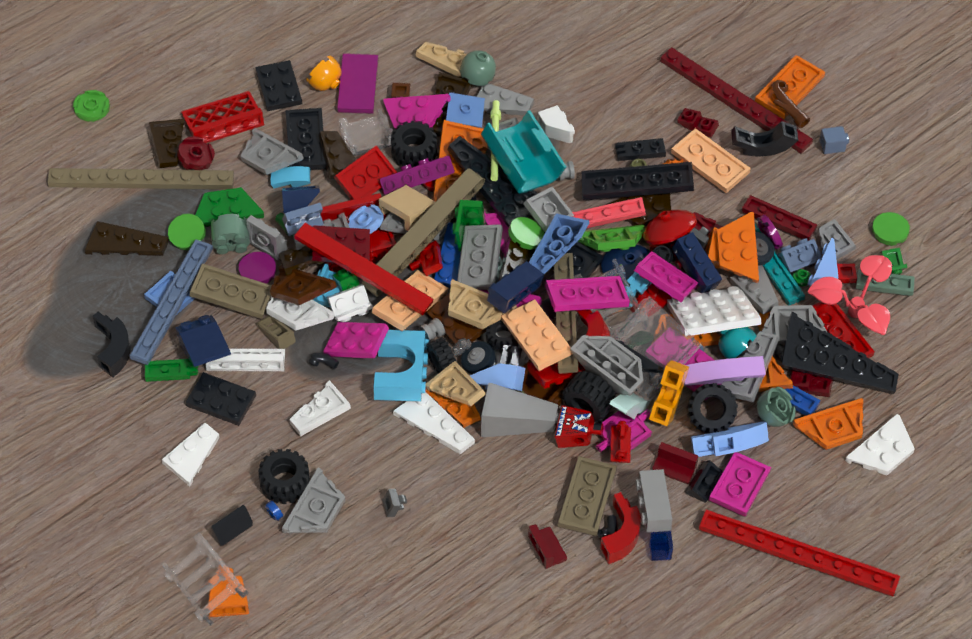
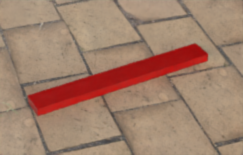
[294,223,434,315]

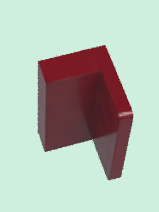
[652,442,699,484]
[528,524,567,569]

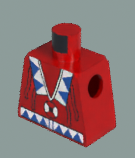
[555,406,604,448]

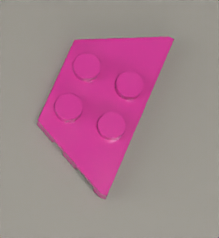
[383,94,451,129]

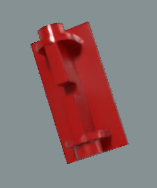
[610,421,631,463]

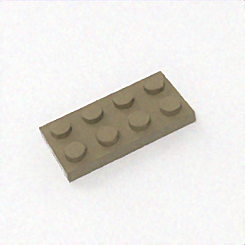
[189,263,272,319]
[558,456,617,536]

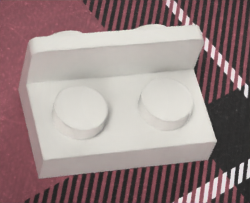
[327,284,373,322]

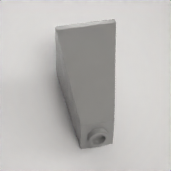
[481,383,560,437]

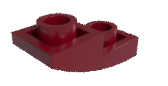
[677,108,719,138]

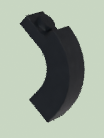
[731,121,798,157]
[93,311,130,377]

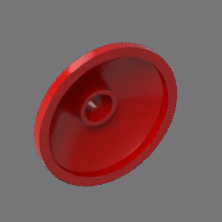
[643,210,697,245]

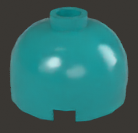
[718,327,757,359]

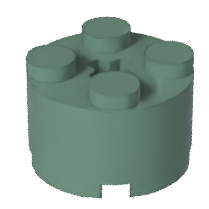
[211,214,250,255]

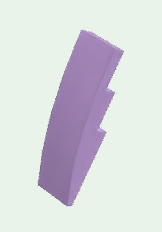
[684,356,766,385]

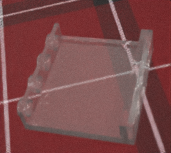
[612,296,702,402]

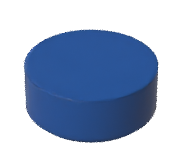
[265,500,283,521]

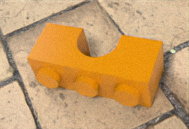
[649,360,690,426]

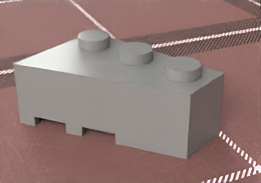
[636,469,672,533]

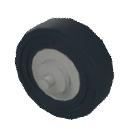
[461,341,496,374]

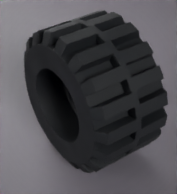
[391,121,437,167]
[562,371,616,422]
[687,383,738,433]
[258,449,310,504]

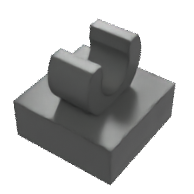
[689,226,709,249]
[382,489,407,517]

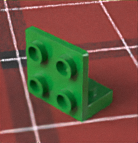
[453,200,486,252]

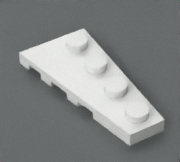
[393,392,475,454]

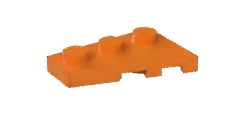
[426,388,481,428]

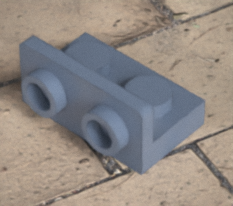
[282,203,324,236]
[777,238,822,273]

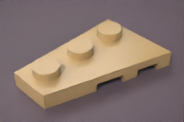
[415,42,467,78]
[426,361,486,406]

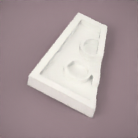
[289,380,351,436]

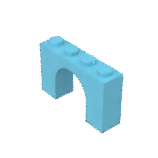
[374,330,429,401]

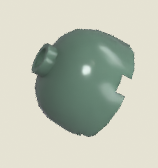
[460,50,496,86]
[757,387,796,427]

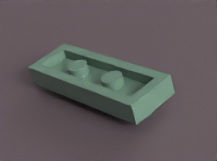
[856,270,915,296]

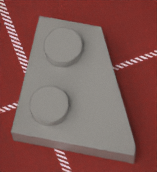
[819,219,856,260]

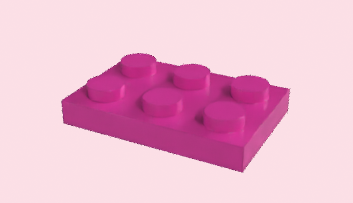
[634,251,698,302]
[323,322,389,358]
[709,452,771,517]

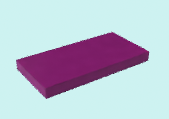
[337,53,378,114]

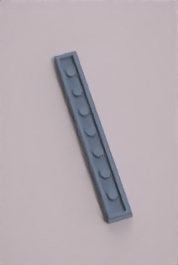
[130,239,213,365]

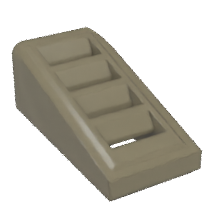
[256,315,296,349]

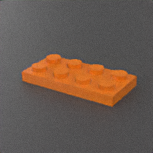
[755,55,825,119]

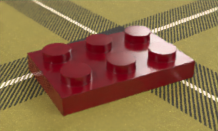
[312,225,370,262]

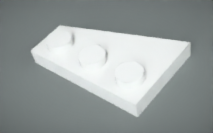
[162,423,219,487]

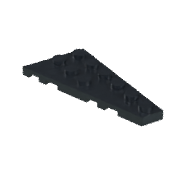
[447,136,538,228]
[781,312,899,394]

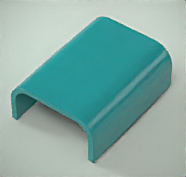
[481,110,566,193]

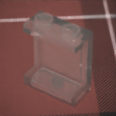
[339,109,393,156]

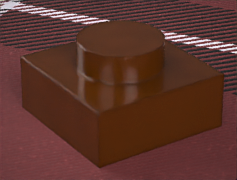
[391,83,410,98]

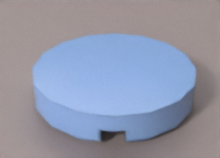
[348,205,384,234]

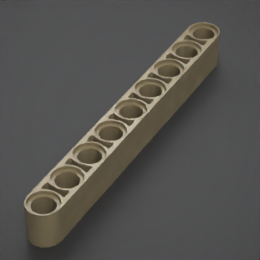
[361,168,485,297]

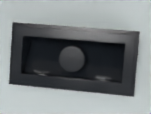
[685,460,723,503]
[211,505,253,546]

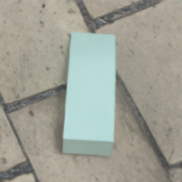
[610,393,650,419]

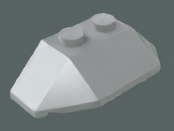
[570,335,643,396]

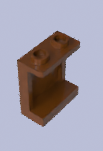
[522,360,571,407]

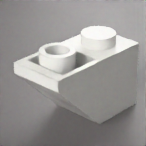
[537,105,575,143]

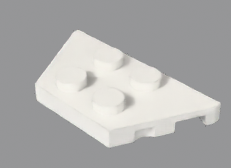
[266,296,334,331]
[845,414,915,475]

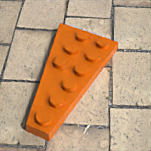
[432,120,488,202]

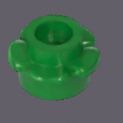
[793,269,811,287]

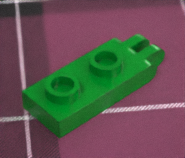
[145,359,198,382]

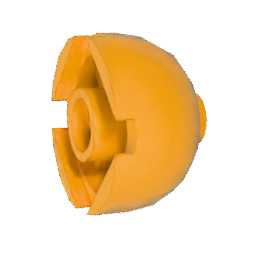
[306,55,341,91]

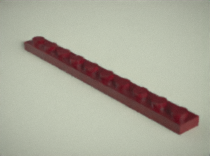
[660,47,813,154]

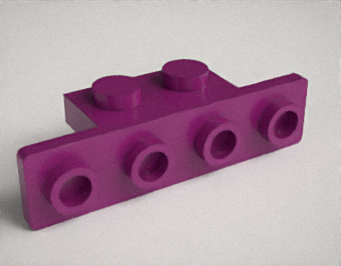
[380,155,455,195]

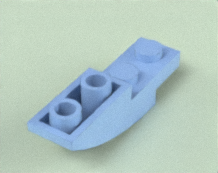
[691,421,769,457]

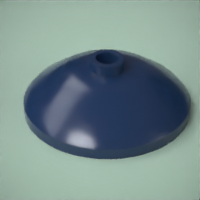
[601,244,651,290]

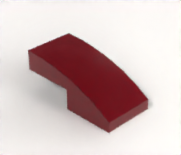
[791,370,833,397]

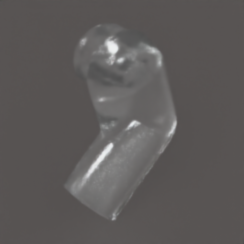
[451,338,471,358]

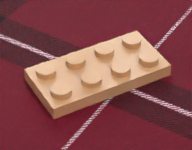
[671,128,751,193]
[372,270,448,331]
[501,300,573,371]

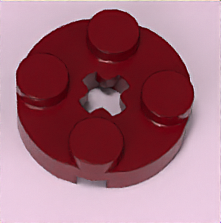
[177,137,215,170]

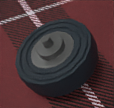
[755,232,775,266]

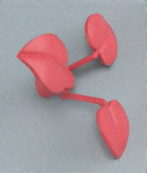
[808,255,892,335]

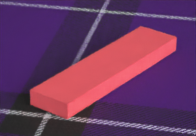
[572,197,646,228]

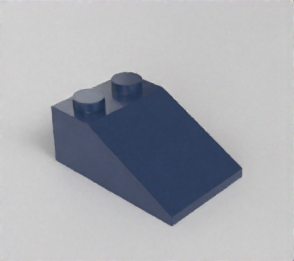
[175,315,231,367]

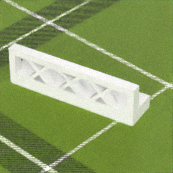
[206,349,285,371]

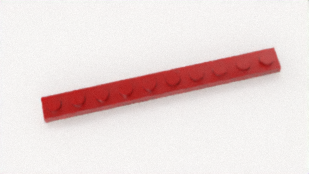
[699,510,900,597]

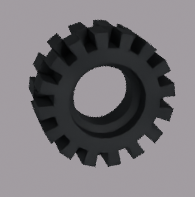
[486,320,519,353]
[426,337,456,373]

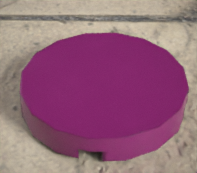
[757,215,783,250]
[238,252,276,284]

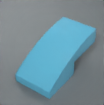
[271,166,310,189]

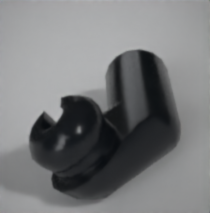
[309,353,339,369]
[598,515,618,540]

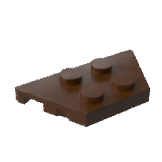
[270,265,337,305]

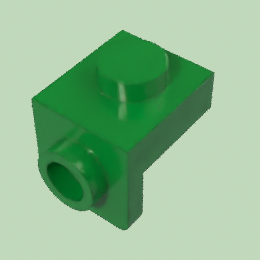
[880,248,908,274]
[333,268,360,292]

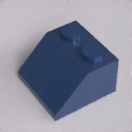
[282,186,320,213]

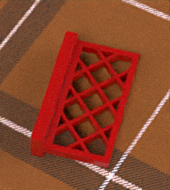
[181,91,264,143]

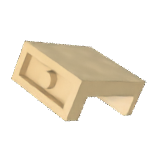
[379,185,435,231]

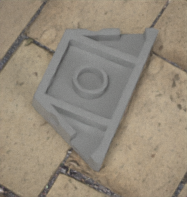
[241,128,304,175]
[762,305,827,344]
[282,468,345,533]

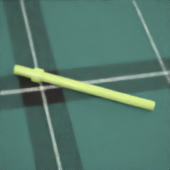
[490,100,501,181]

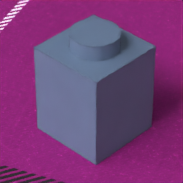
[819,126,849,154]

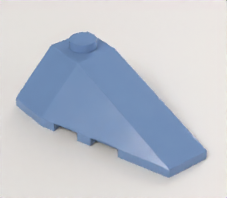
[529,214,590,274]

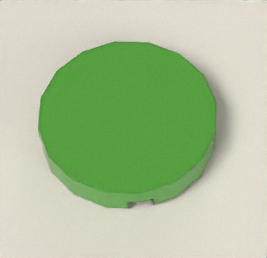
[73,90,110,121]
[872,212,910,246]
[168,214,206,250]
[508,217,545,250]

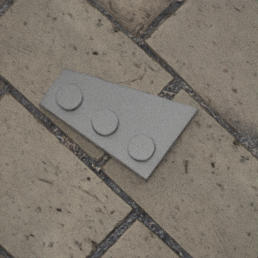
[477,83,534,116]

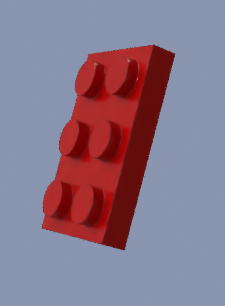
[334,145,397,200]

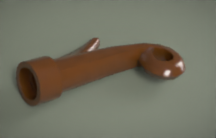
[772,80,810,128]

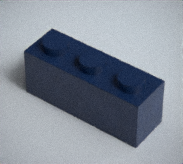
[672,232,722,293]
[487,261,544,314]

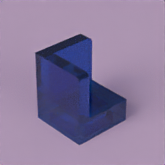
[649,531,673,561]

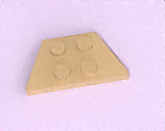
[448,279,517,329]

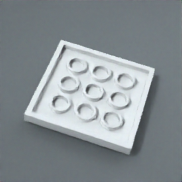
[667,286,761,336]

